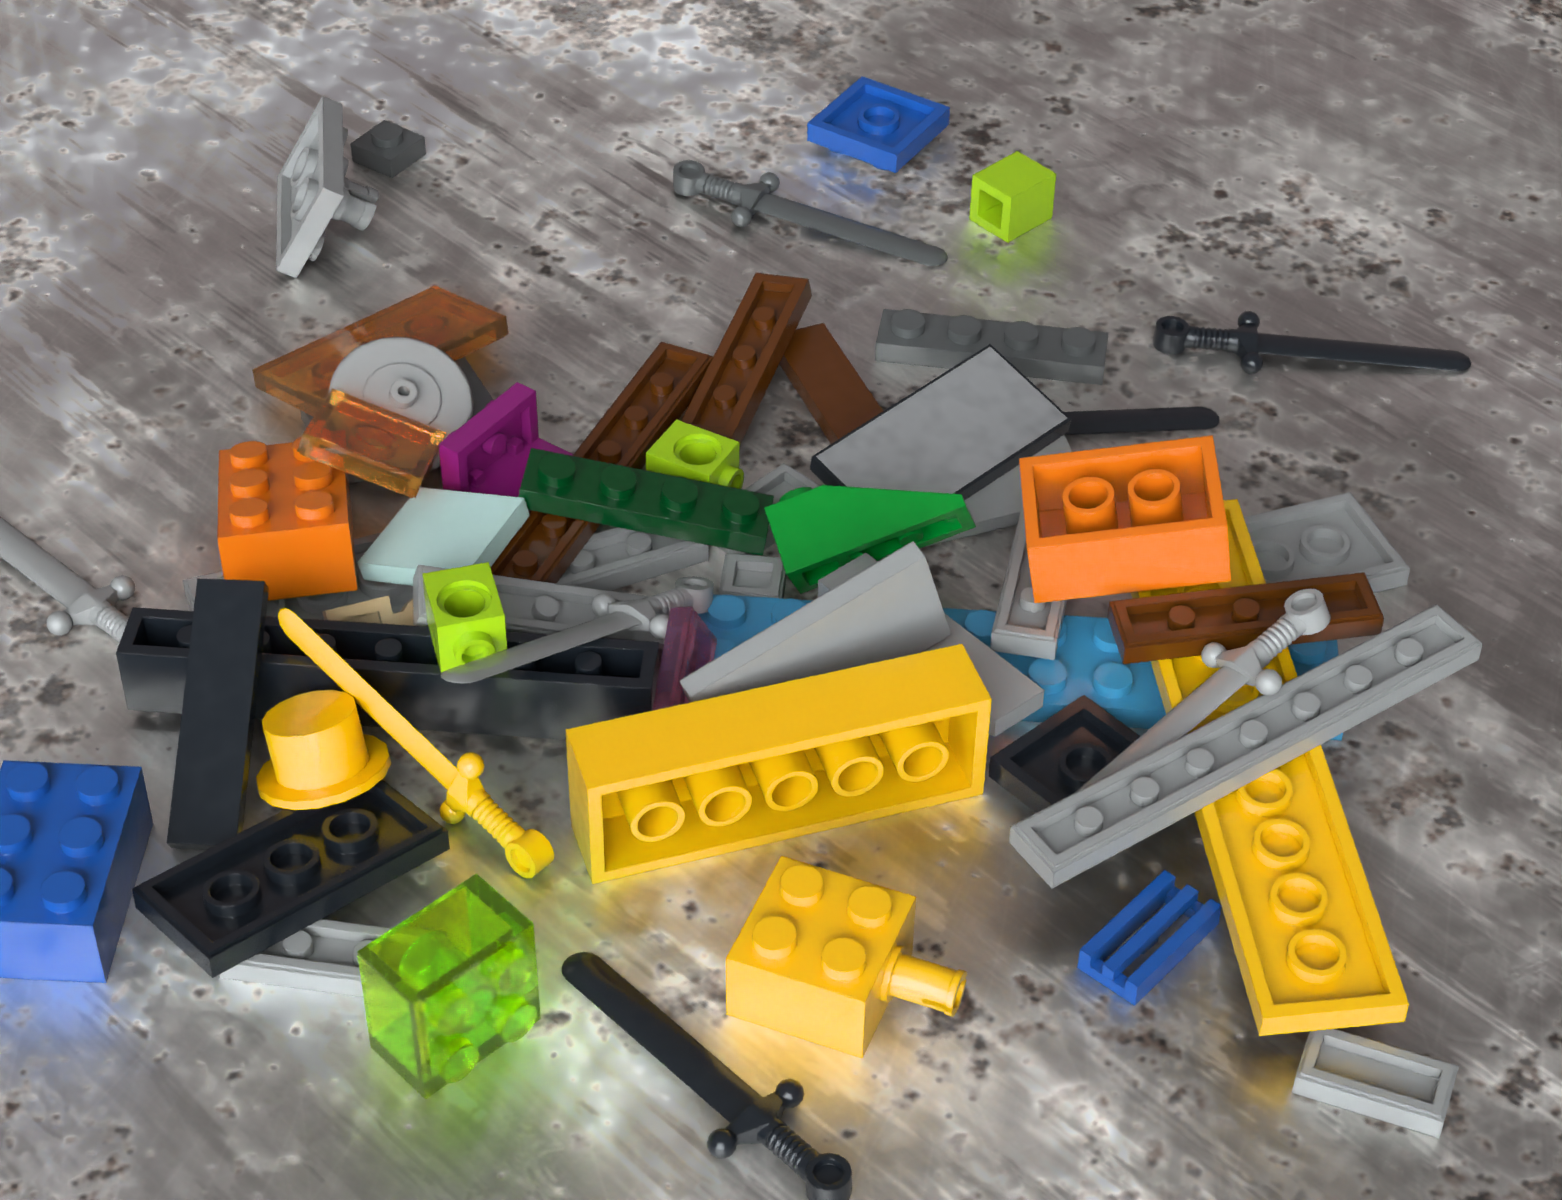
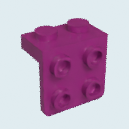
[439,382,573,511]

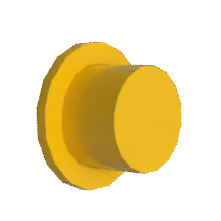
[256,690,392,810]

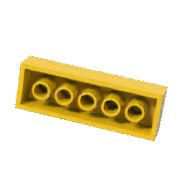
[565,644,992,884]

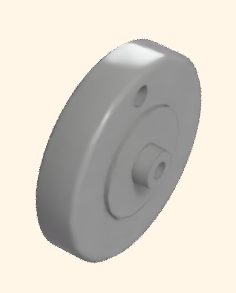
[327,337,474,475]

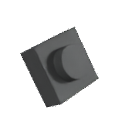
[350,120,426,178]

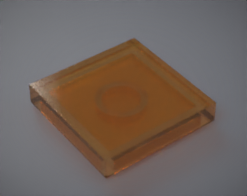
[297,388,447,498]

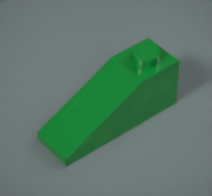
[764,485,976,594]

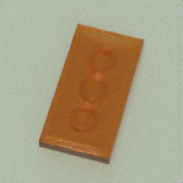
[252,286,509,423]

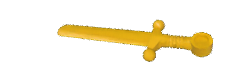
[278,608,554,879]

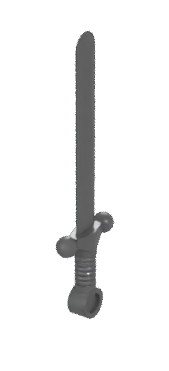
[673,160,948,266]

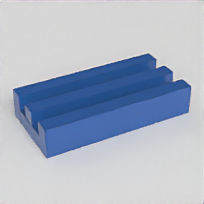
[1077,870,1222,1006]

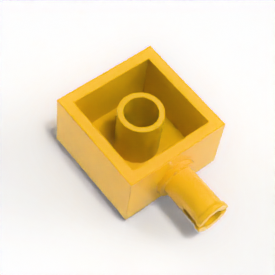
[726,855,967,1058]

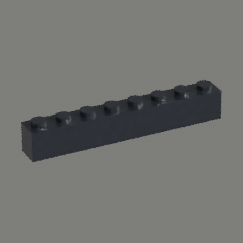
[116,607,660,740]

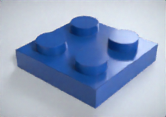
[807,76,950,173]

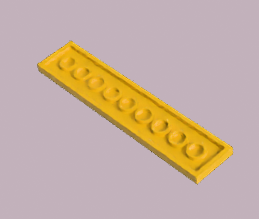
[1131,499,1409,1036]

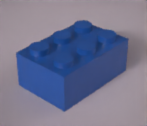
[0,760,153,983]

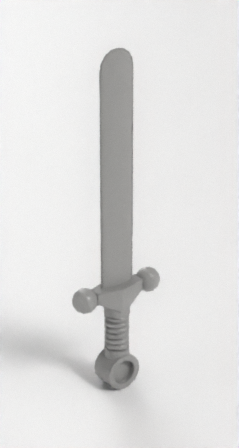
[0,517,135,643]
[440,576,714,684]
[1073,588,1331,794]

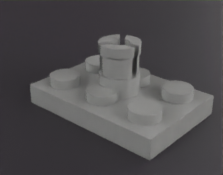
[276,96,379,278]

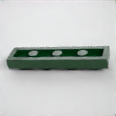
[519,448,774,556]

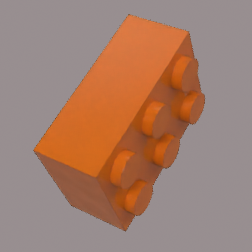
[217,434,358,601]
[1019,435,1231,603]

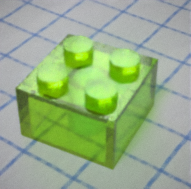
[357,873,541,1099]

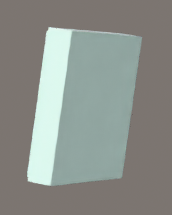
[357,487,530,586]

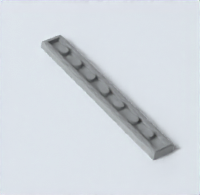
[1009,604,1483,888]

